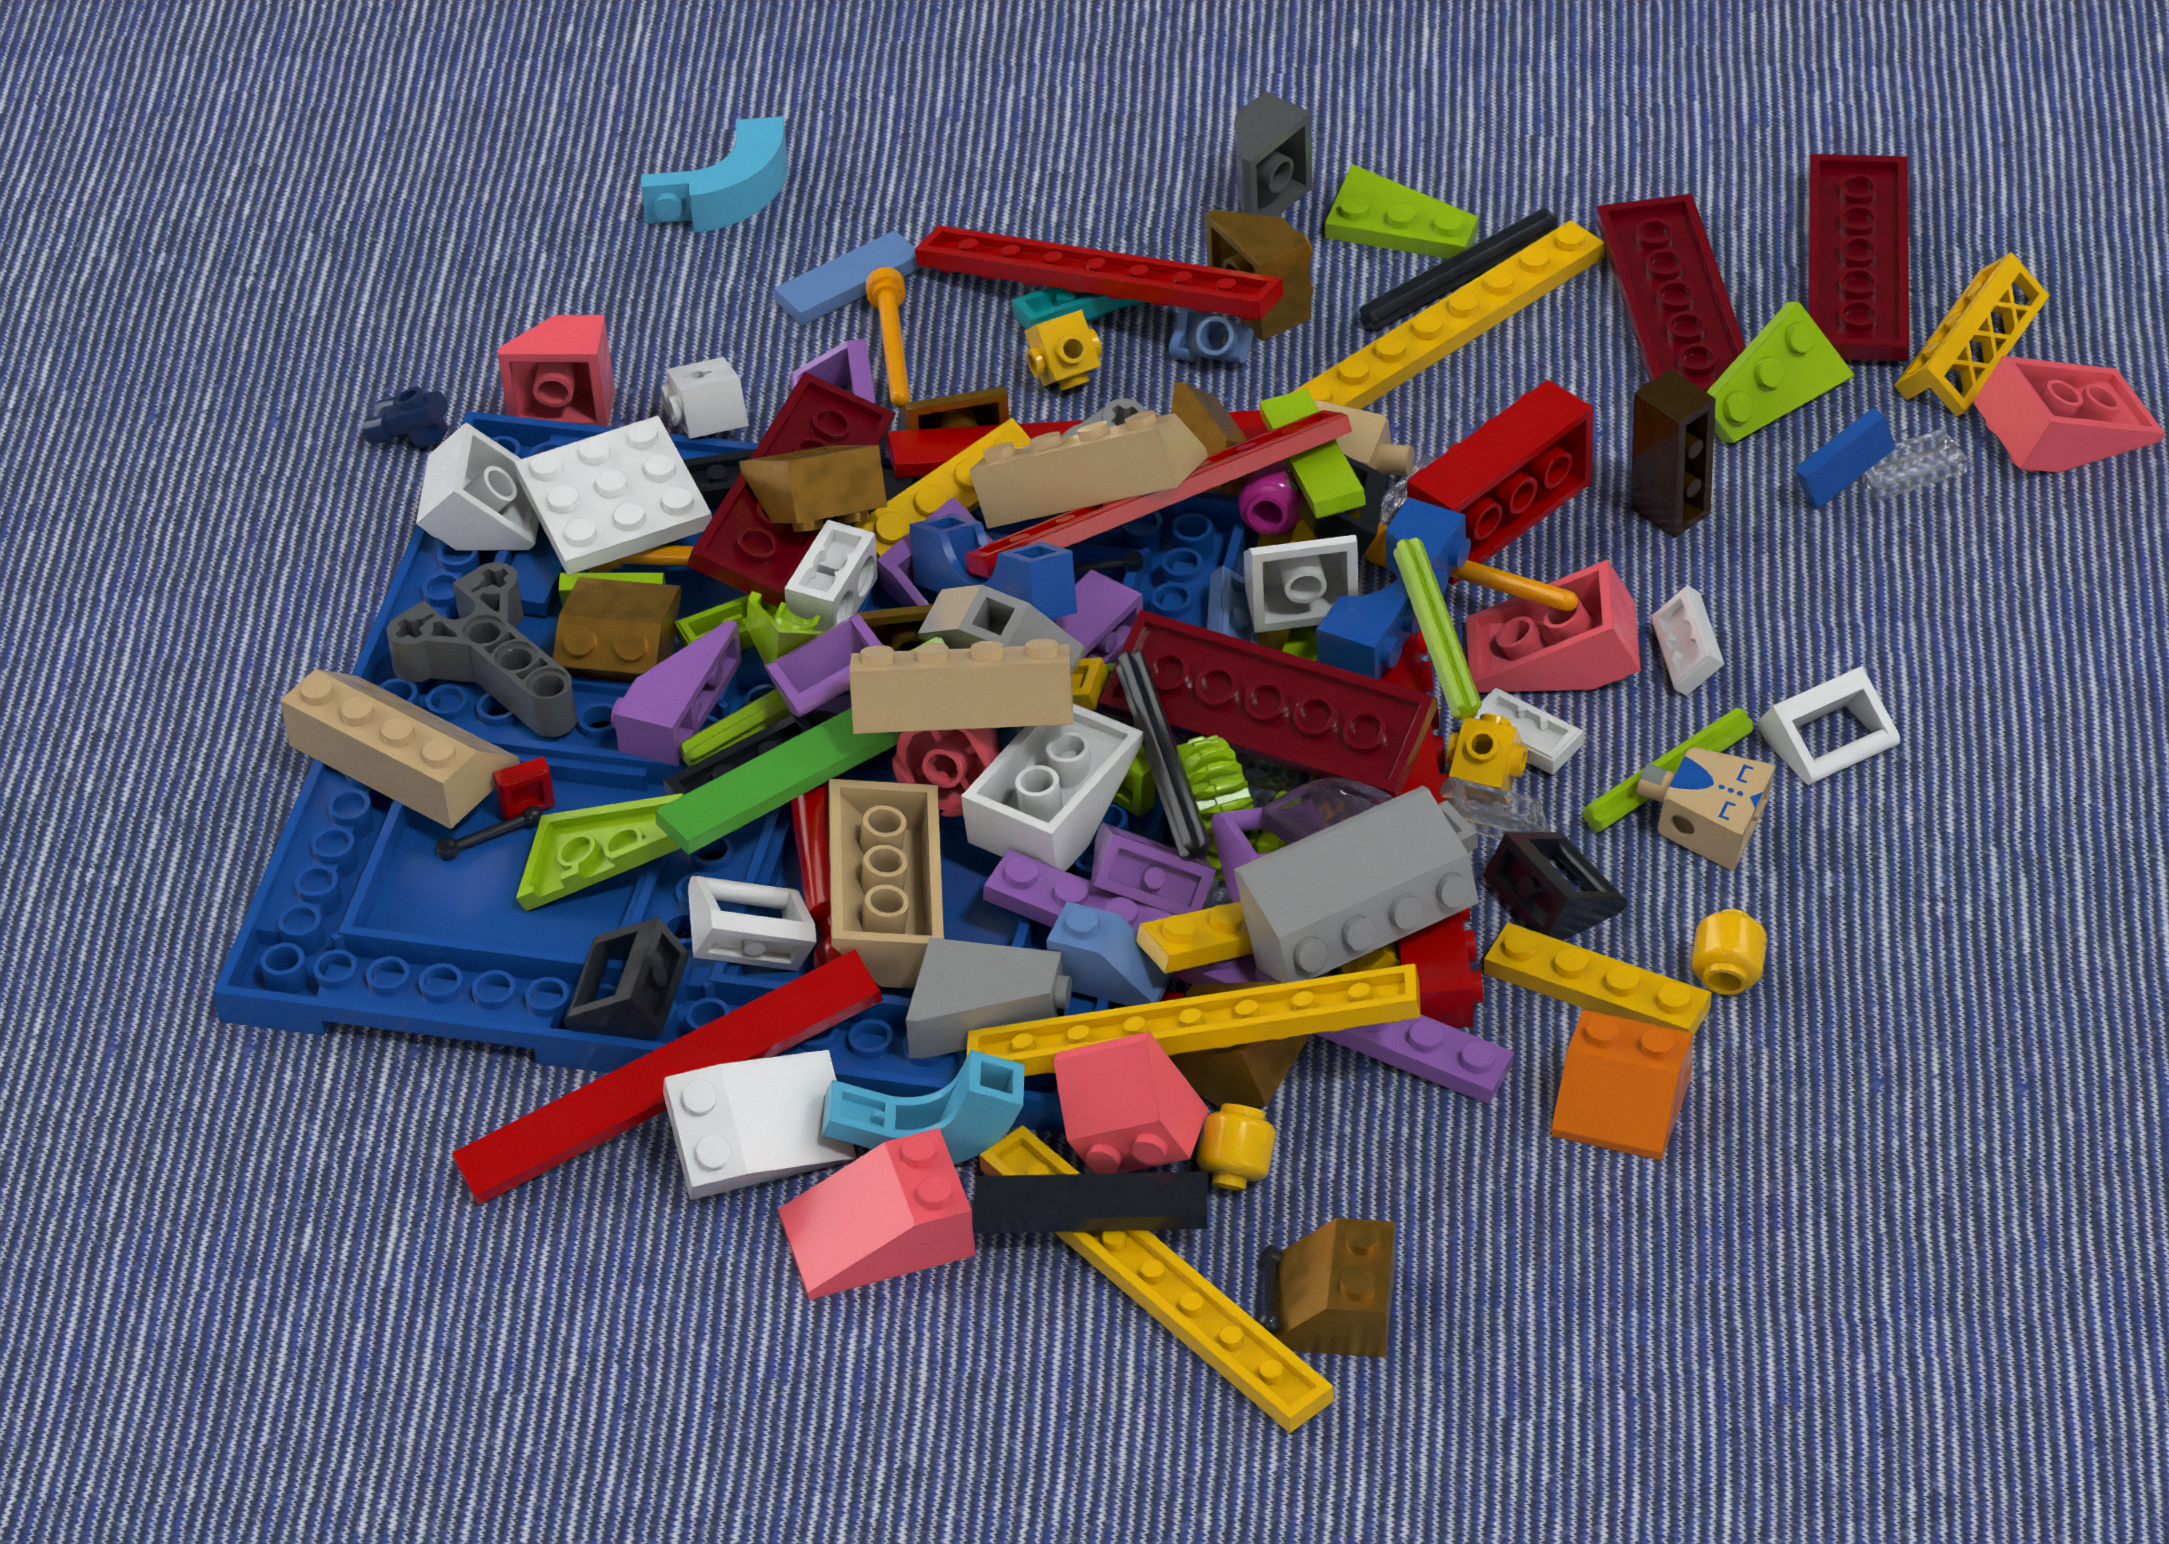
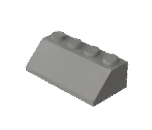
[1233,786,1479,983]

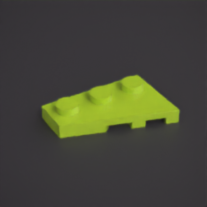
[1325,164,1478,259]
[1707,302,1855,443]
[516,793,683,912]

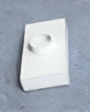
[1650,585,1724,696]
[1474,688,1584,775]

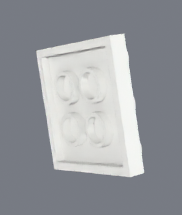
[514,416,712,576]

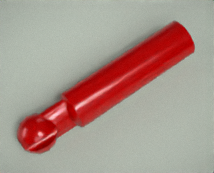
[791,774,842,969]

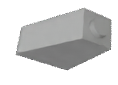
[906,938,1072,1059]

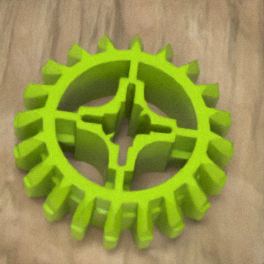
[1177,735,1260,883]

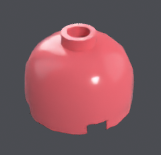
[892,728,1003,817]

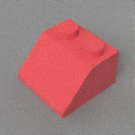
[498,315,615,427]
[1053,1032,1209,1174]

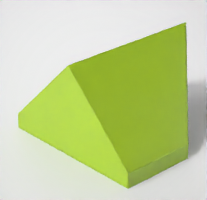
[746,591,825,665]

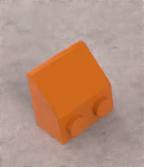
[1551,1009,1693,1161]

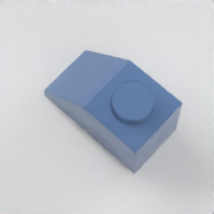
[1047,901,1174,1006]

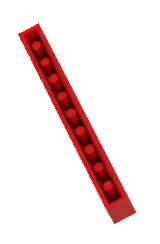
[1371,629,1483,1028]

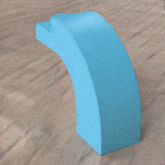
[641,116,788,233]
[822,1050,1025,1165]

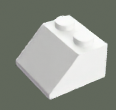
[416,423,539,550]
[1244,535,1358,633]

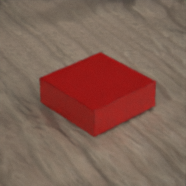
[493,756,556,821]

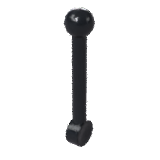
[1074,551,1143,575]
[436,805,543,860]
[1258,1244,1283,1334]

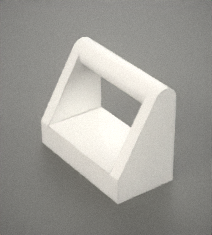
[1756,666,1900,785]
[688,876,817,971]

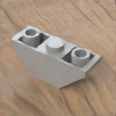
[918,584,1085,675]

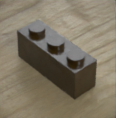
[1631,369,1716,538]

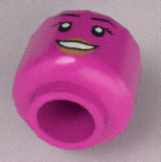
[1237,461,1301,536]

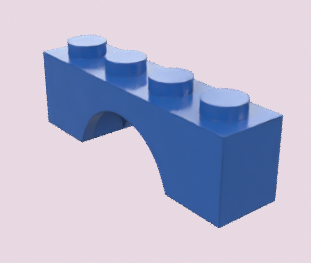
[1316,497,1471,680]
[909,513,1077,624]

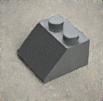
[1234,91,1312,217]

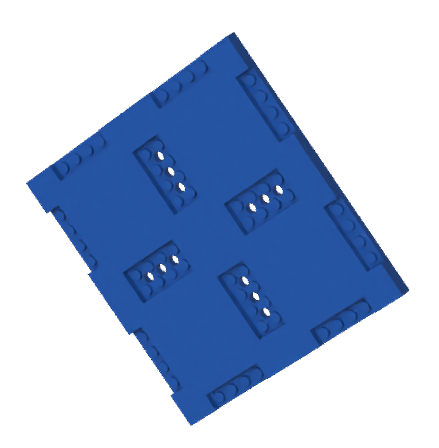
[213,411,1253,1134]

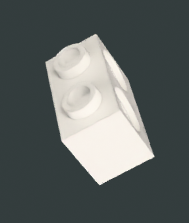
[784,520,878,631]

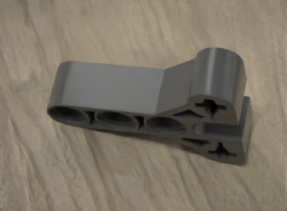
[387,562,578,737]

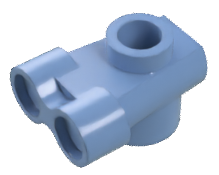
[1169,307,1254,363]

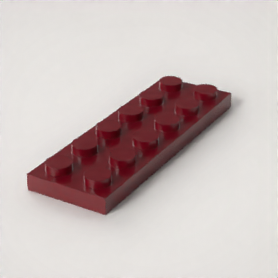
[1808,154,1909,362]
[1596,194,1746,392]
[687,371,896,608]
[1099,609,1438,799]

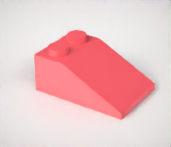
[1973,356,2165,472]
[1466,559,1641,692]
[778,1128,976,1300]

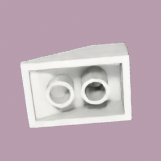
[961,703,1144,871]
[663,1050,857,1200]

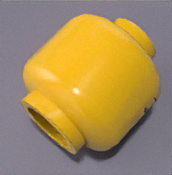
[1692,909,1767,995]
[1196,1103,1276,1191]

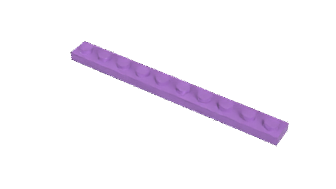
[983,849,1514,1105]

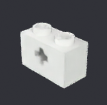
[661,357,749,439]

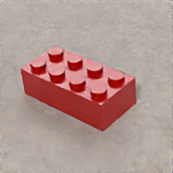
[1407,379,1594,585]

